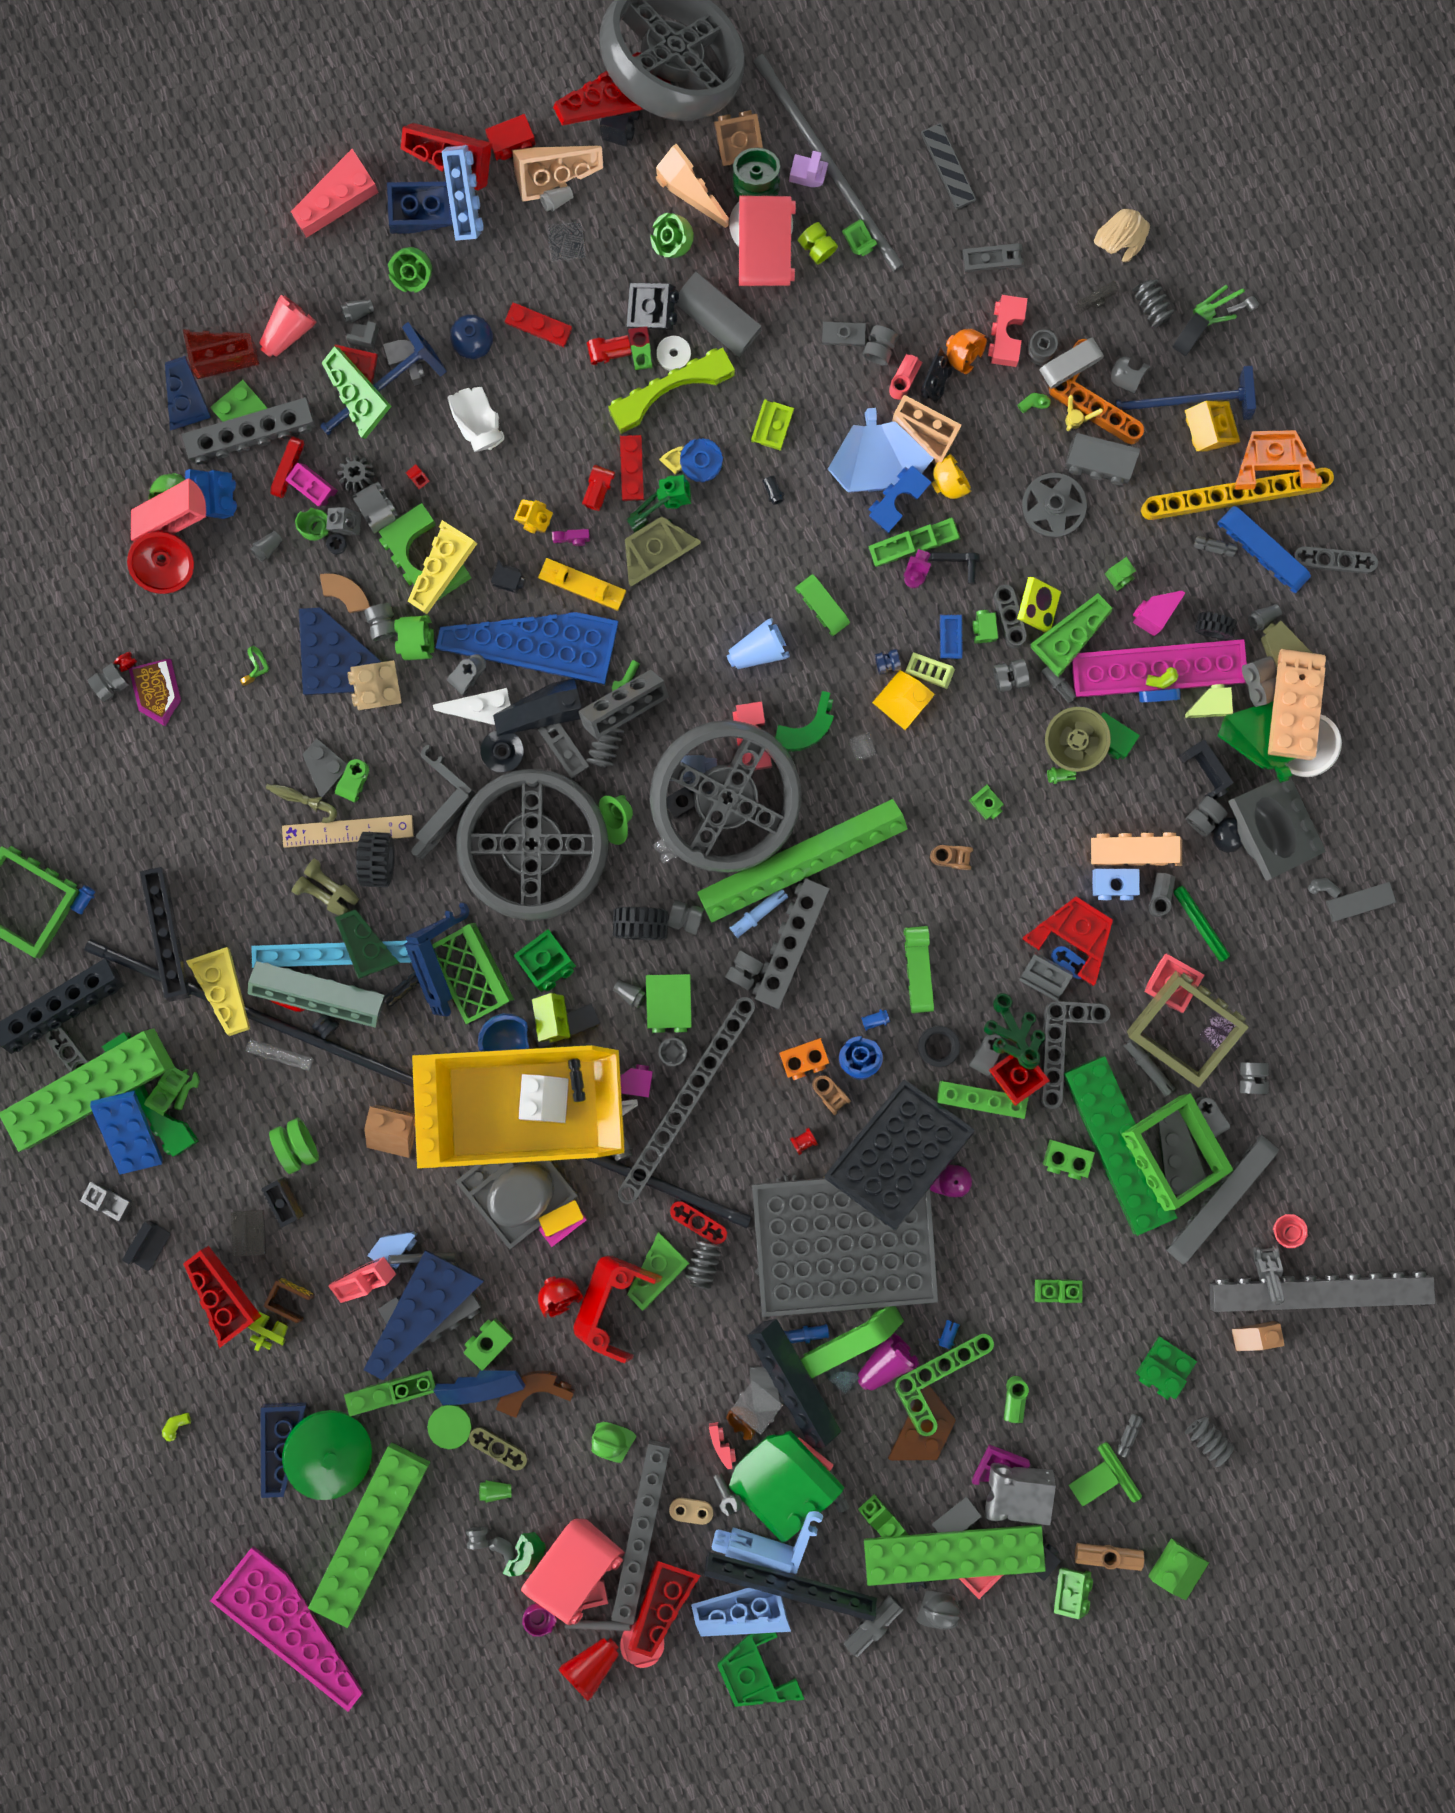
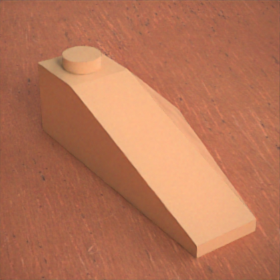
[656,144,729,228]
[513,146,603,201]

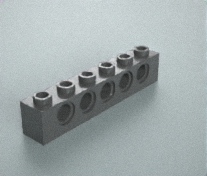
[181,397,316,465]
[752,878,830,1009]

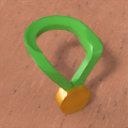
[240,646,269,686]

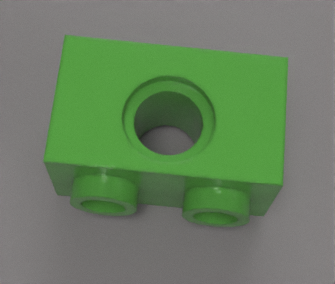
[463,1318,514,1371]

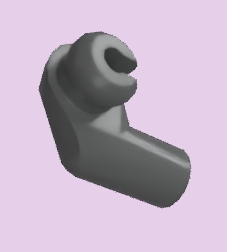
[1308,878,1342,898]
[489,1537,516,1565]

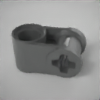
[447,654,486,696]
[969,1034,1003,1076]
[1195,1096,1230,1137]

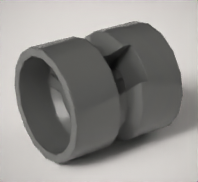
[862,325,899,366]
[1026,329,1058,365]
[364,603,398,641]
[993,659,1030,693]
[87,662,130,702]
[1186,796,1227,837]
[668,900,704,935]
[725,951,764,991]
[658,1038,687,1066]
[1240,1062,1269,1094]

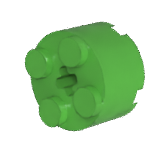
[394,615,435,661]

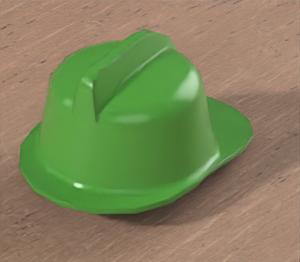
[599,795,633,845]
[591,1422,637,1463]

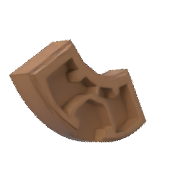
[320,574,370,613]

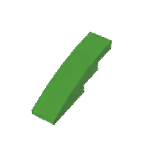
[869,518,961,567]

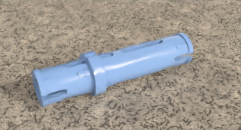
[730,889,789,938]

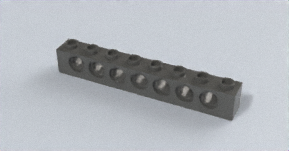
[612,1440,671,1625]

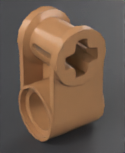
[930,845,973,870]
[812,1074,851,1116]

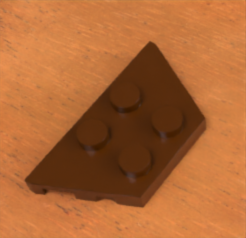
[888,1381,956,1461]

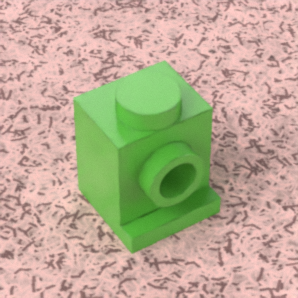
[1105,557,1136,591]
[973,610,998,644]
[969,785,1004,820]

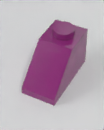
[620,1064,653,1097]

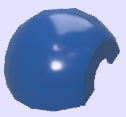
[478,1013,529,1052]

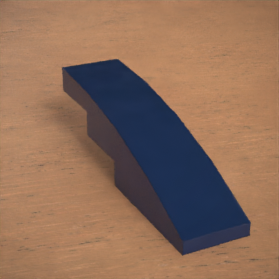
[433,1371,525,1405]

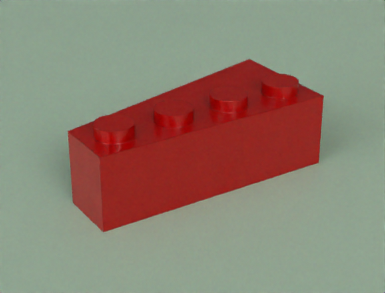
[401,123,492,191]
[183,1246,261,1348]
[628,1561,701,1658]

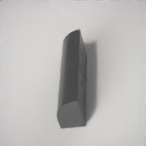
[675,272,762,357]

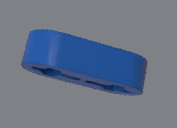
[1139,688,1180,702]
[1051,946,1086,979]

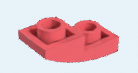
[709,1422,736,1469]

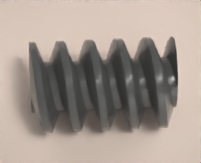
[1132,279,1175,329]
[586,727,625,769]
[686,1241,722,1290]
[1185,1417,1234,1467]

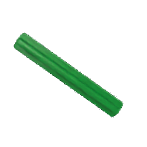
[1173,886,1230,962]

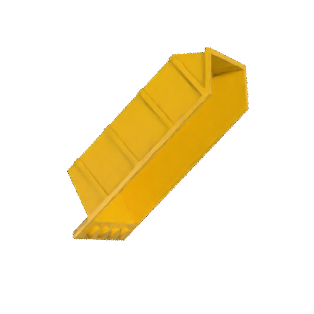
[412,1045,625,1169]

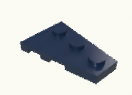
[165,356,211,431]

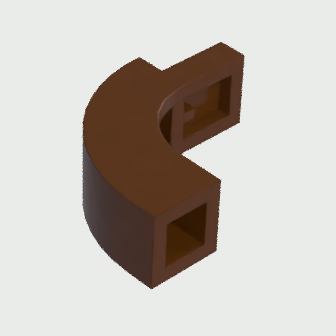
[496,1370,575,1418]

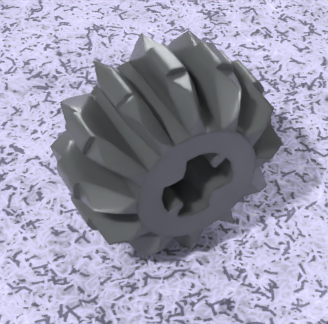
[337,455,375,493]

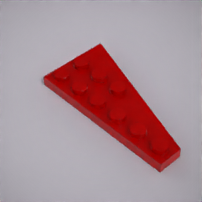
[553,52,671,126]

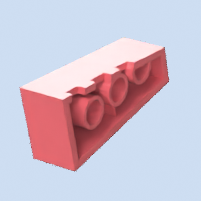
[291,149,379,238]

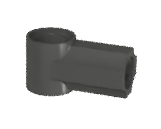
[1149,873,1176,917]

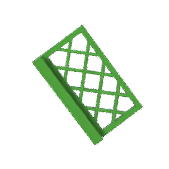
[432,923,514,1025]

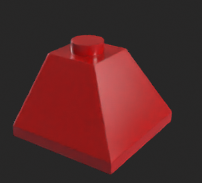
[989,1055,1049,1106]

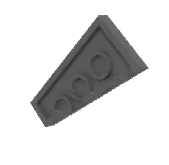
[1156,1107,1211,1194]

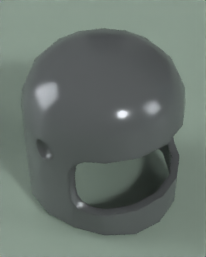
[1111,356,1151,394]

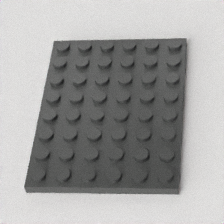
[752,1178,938,1317]

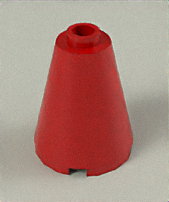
[558,1638,619,1702]

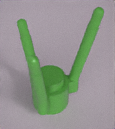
[1193,285,1245,325]

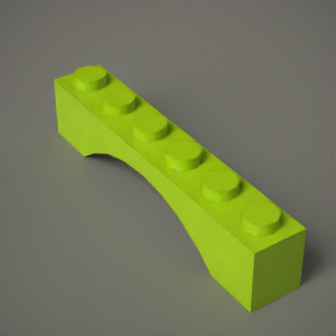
[608,348,735,434]

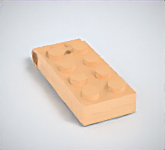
[1268,649,1326,760]

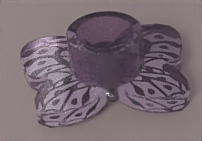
[1199,1011,1235,1051]

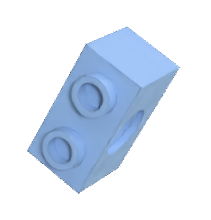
[1092,869,1140,900]

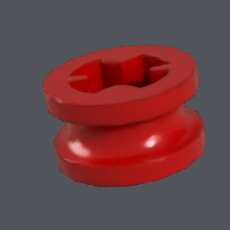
[114,652,137,672]

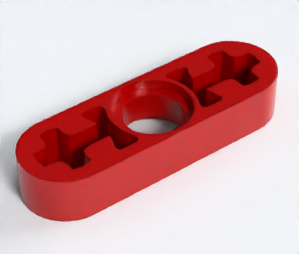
[270,437,304,498]
[670,1201,727,1244]

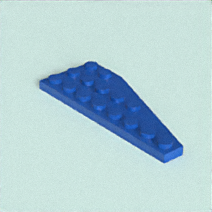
[436,612,619,685]

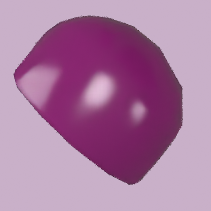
[522,1603,557,1637]

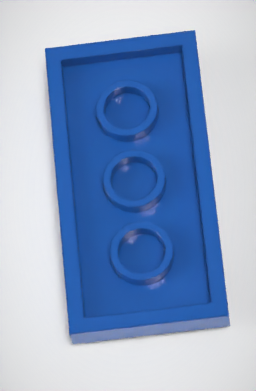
[90,1091,163,1174]

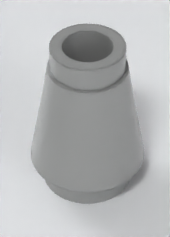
[540,186,573,212]

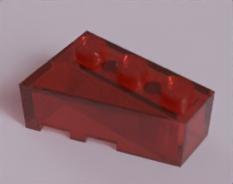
[182,329,260,379]

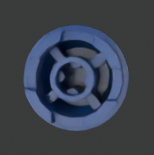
[839,1036,883,1080]

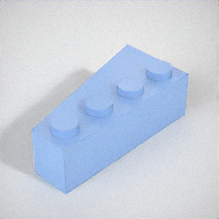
[691,1588,791,1636]

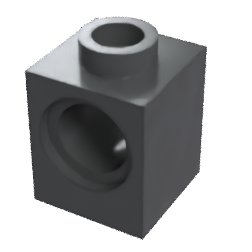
[326,507,362,535]

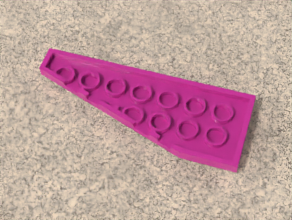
[210,1546,363,1712]

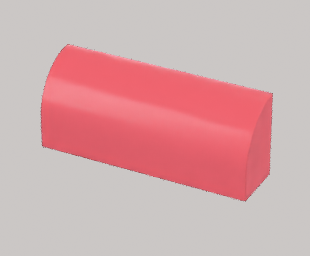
[131,478,206,542]

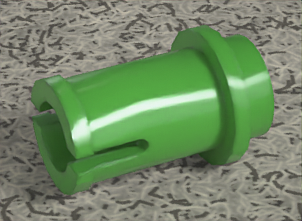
[1047,767,1076,784]

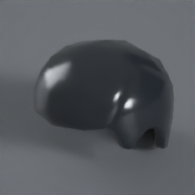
[1213,817,1243,853]

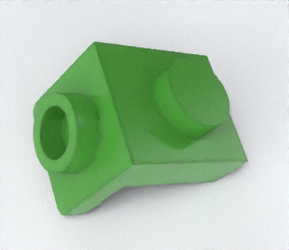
[842,219,877,256]

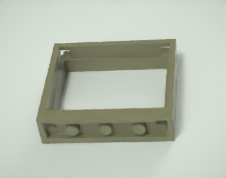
[1127,971,1248,1088]

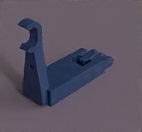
[404,903,469,1017]

